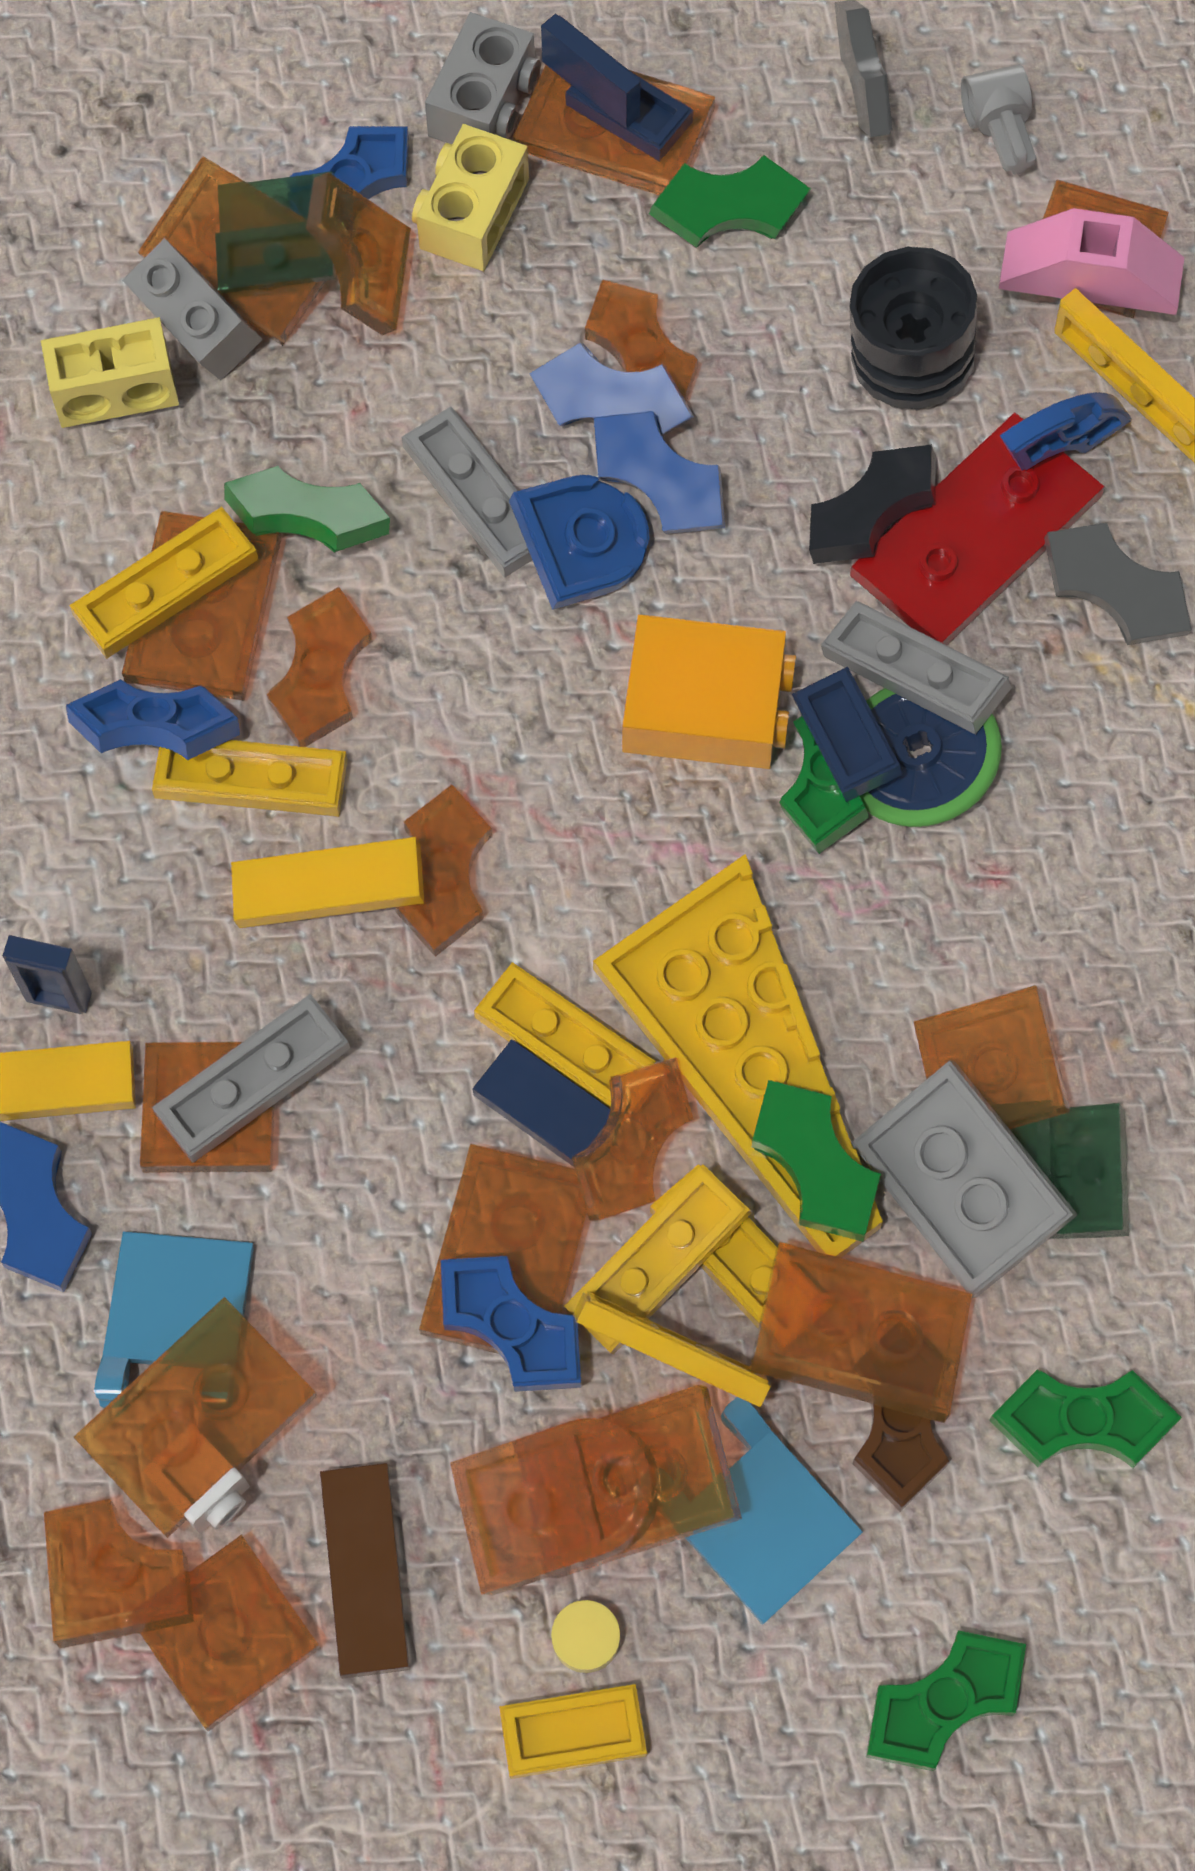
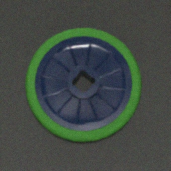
[860,688,1002,827]

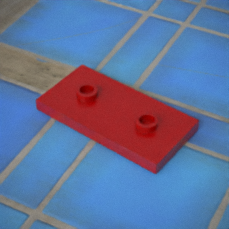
[850,412,1105,646]

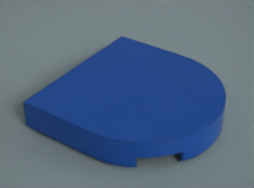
[509,475,650,610]

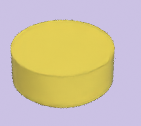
[551,1600,620,1673]

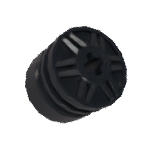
[849,246,977,409]

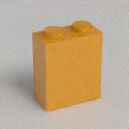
[622,614,796,769]

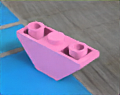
[999,208,1185,315]

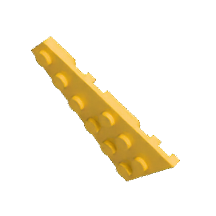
[593,854,883,1267]

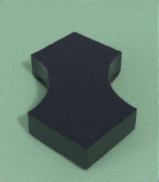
[809,444,936,564]

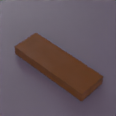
[320,1463,410,1679]

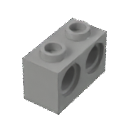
[425,12,541,144]
[122,238,263,381]

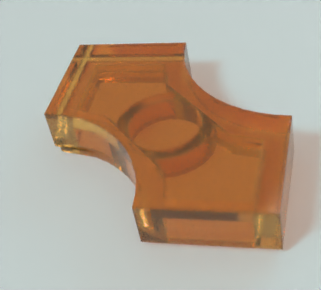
[585,280,698,402]
[266,587,373,747]
[395,784,493,957]
[572,1057,694,1221]

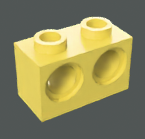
[412,124,529,272]
[40,317,179,428]

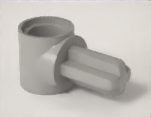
[961,64,1036,175]

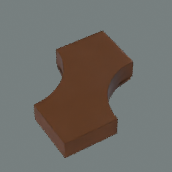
[852,1321,949,1512]

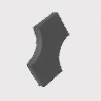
[834,0,893,137]
[1044,522,1192,645]

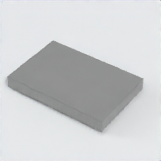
[851,1060,1077,1298]

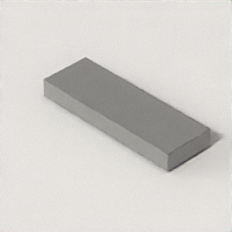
[402,407,532,578]
[821,600,1011,735]
[152,994,350,1163]

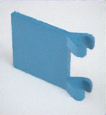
[94,1231,254,1419]
[641,1397,863,1625]

